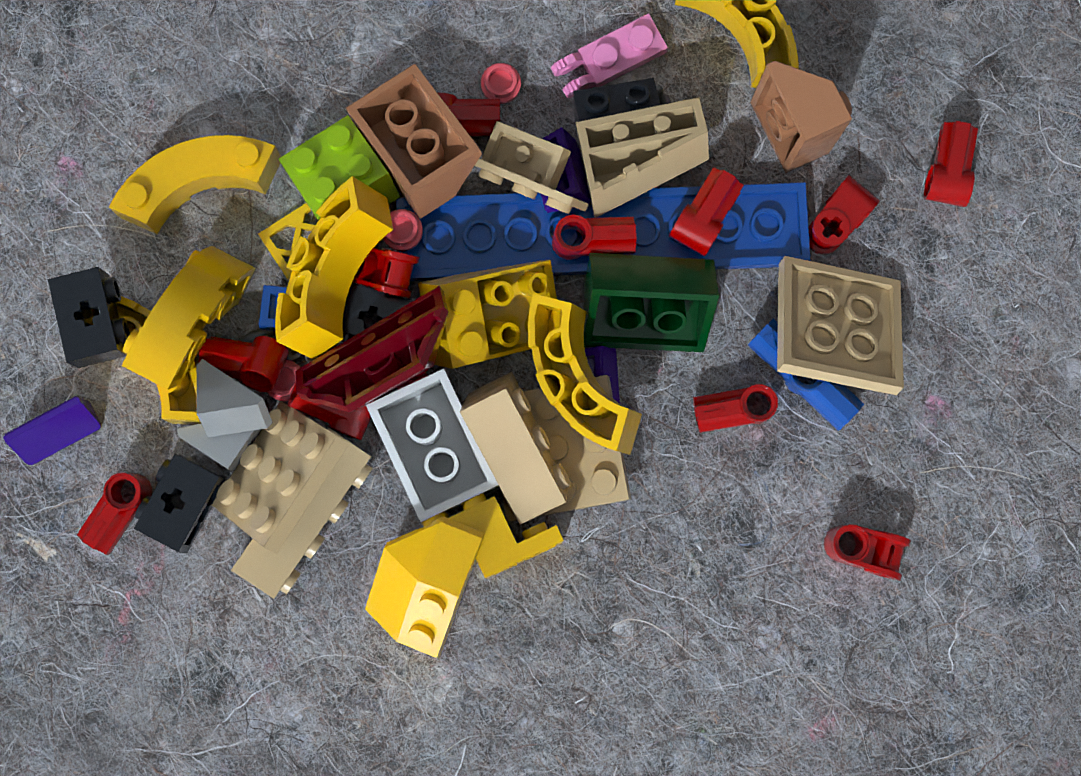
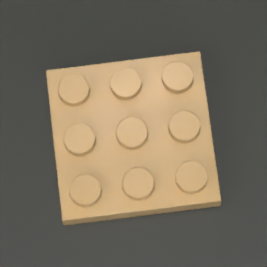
[777,256,904,395]
[501,375,631,522]
[212,401,349,555]

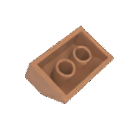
[750,61,852,173]
[346,64,482,219]

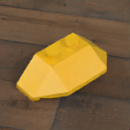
[365,517,485,659]

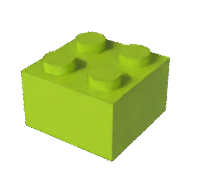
[278,115,401,221]

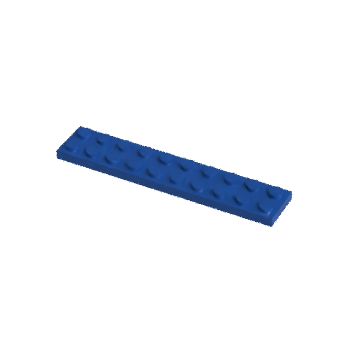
[396,182,811,281]

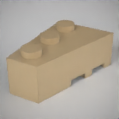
[576,97,709,218]
[459,372,571,524]

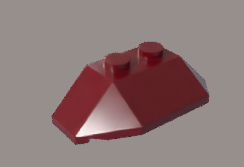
[295,286,449,412]

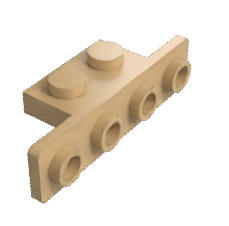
[475,121,588,214]

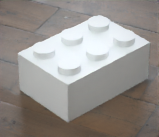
[366,369,500,523]

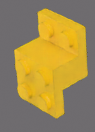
[422,493,564,579]

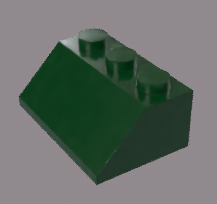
[583,253,719,352]

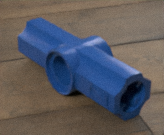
[748,318,864,431]

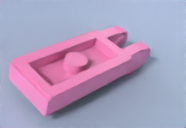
[551,13,668,98]

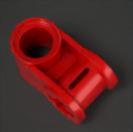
[808,175,881,255]
[352,248,420,298]
[824,524,911,581]

